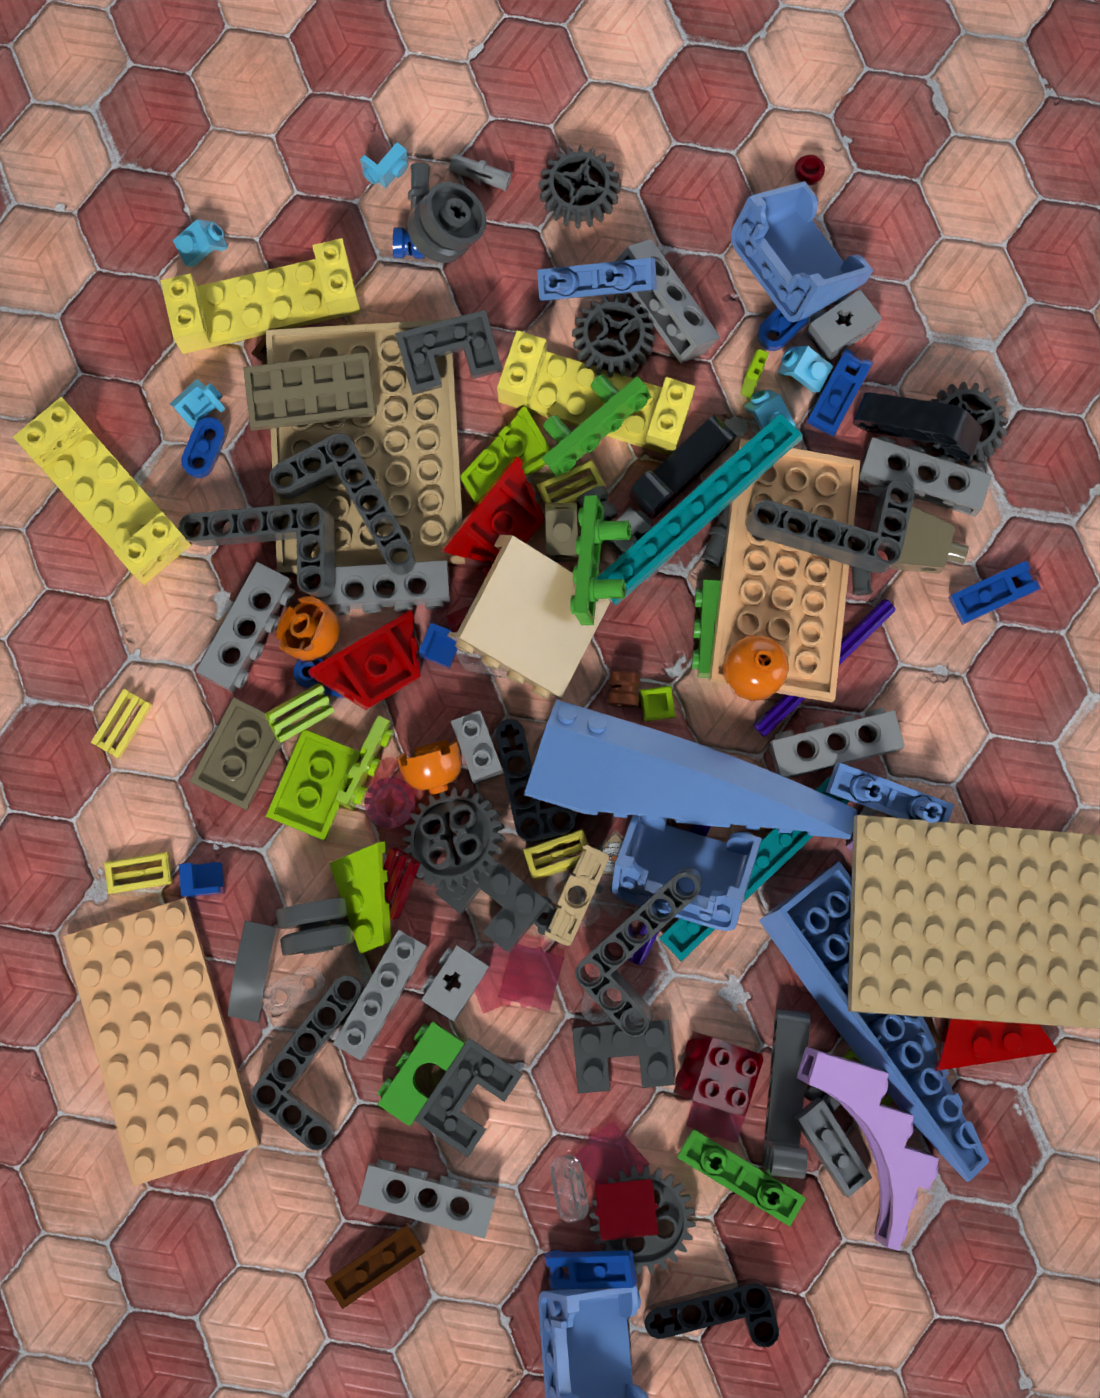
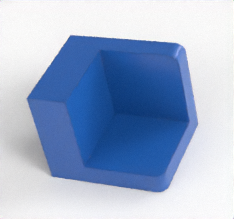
[419,623,458,669]
[179,862,225,898]

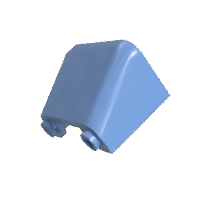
[731,181,873,322]
[612,815,762,931]
[538,1285,649,1398]

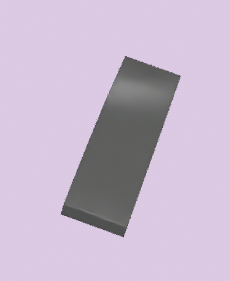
[227,920,280,1023]

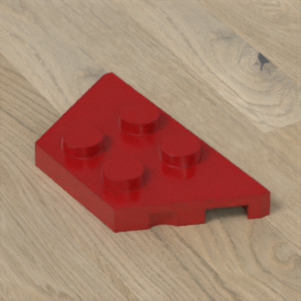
[440,456,545,564]
[308,610,421,710]
[935,1018,1057,1071]

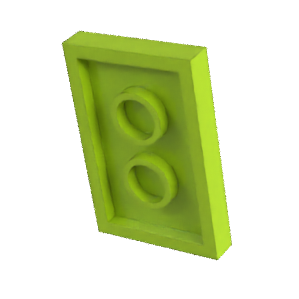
[266,730,361,841]

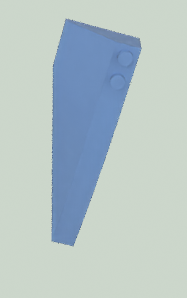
[524,699,858,839]
[759,861,989,1182]

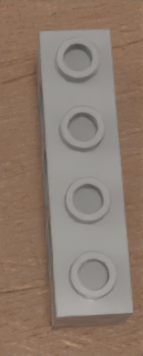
[616,239,720,364]
[859,436,992,517]
[323,560,451,615]
[196,562,295,693]
[768,707,905,778]
[333,930,429,1060]
[358,1159,496,1239]

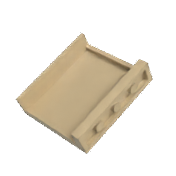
[447,535,611,699]

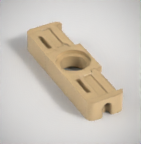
[545,844,609,946]

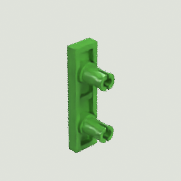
[542,375,652,477]
[570,495,631,626]
[676,1128,806,1226]

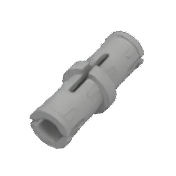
[449,153,512,191]

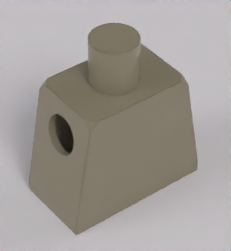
[545,502,578,562]
[890,506,969,574]

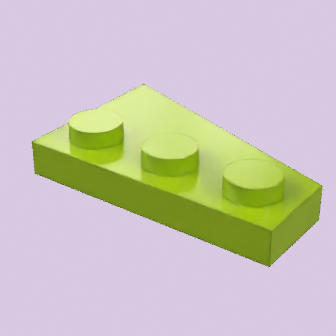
[460,405,551,505]
[335,716,394,810]
[329,841,391,953]

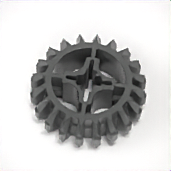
[538,145,621,229]
[572,294,655,377]
[931,381,1009,466]

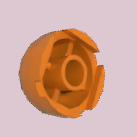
[276,596,340,661]
[722,635,789,701]
[397,739,462,795]

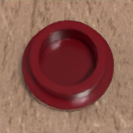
[794,155,825,185]

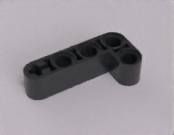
[852,392,983,460]
[630,414,737,519]
[496,719,575,843]
[643,1279,779,1347]

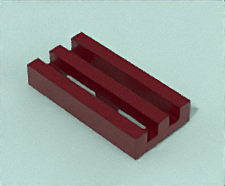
[383,847,421,920]

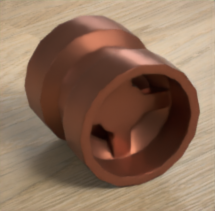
[607,671,641,708]

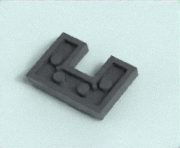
[395,310,502,395]
[435,844,550,954]
[572,1020,675,1094]
[414,1038,523,1157]

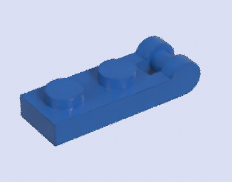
[807,348,873,437]
[948,561,1041,625]
[544,1250,637,1289]

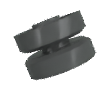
[407,182,486,263]
[275,897,353,956]

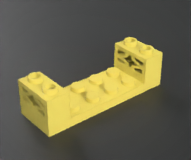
[160,238,361,354]
[497,330,696,456]
[13,397,191,585]

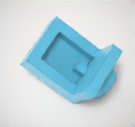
[360,142,409,188]
[173,219,228,267]
[777,346,833,393]
[170,379,226,429]
[744,390,796,430]

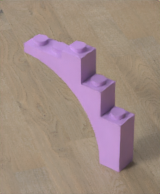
[796,1047,939,1251]

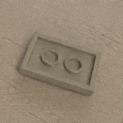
[190,697,290,811]

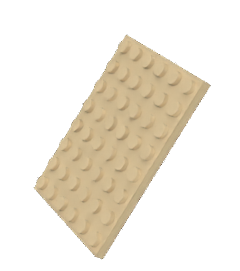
[266,319,465,575]
[848,815,1100,1029]

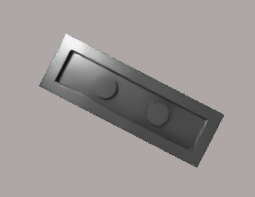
[793,1097,872,1198]

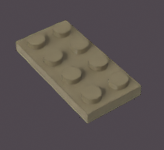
[243,352,376,431]

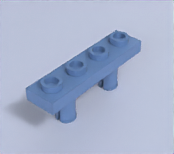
[537,258,657,301]
[826,762,954,823]

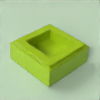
[640,686,676,722]

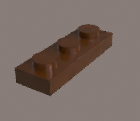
[325,1223,426,1309]

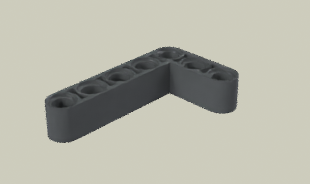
[269,433,416,575]
[745,480,914,573]
[178,503,335,599]
[575,867,703,1037]
[251,976,364,1151]
[763,1008,810,1179]

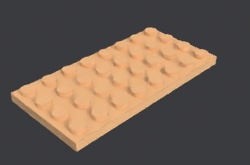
[708,438,861,702]
[63,897,260,1186]

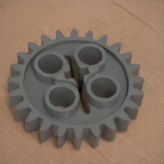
[402,788,505,892]
[589,1164,696,1275]

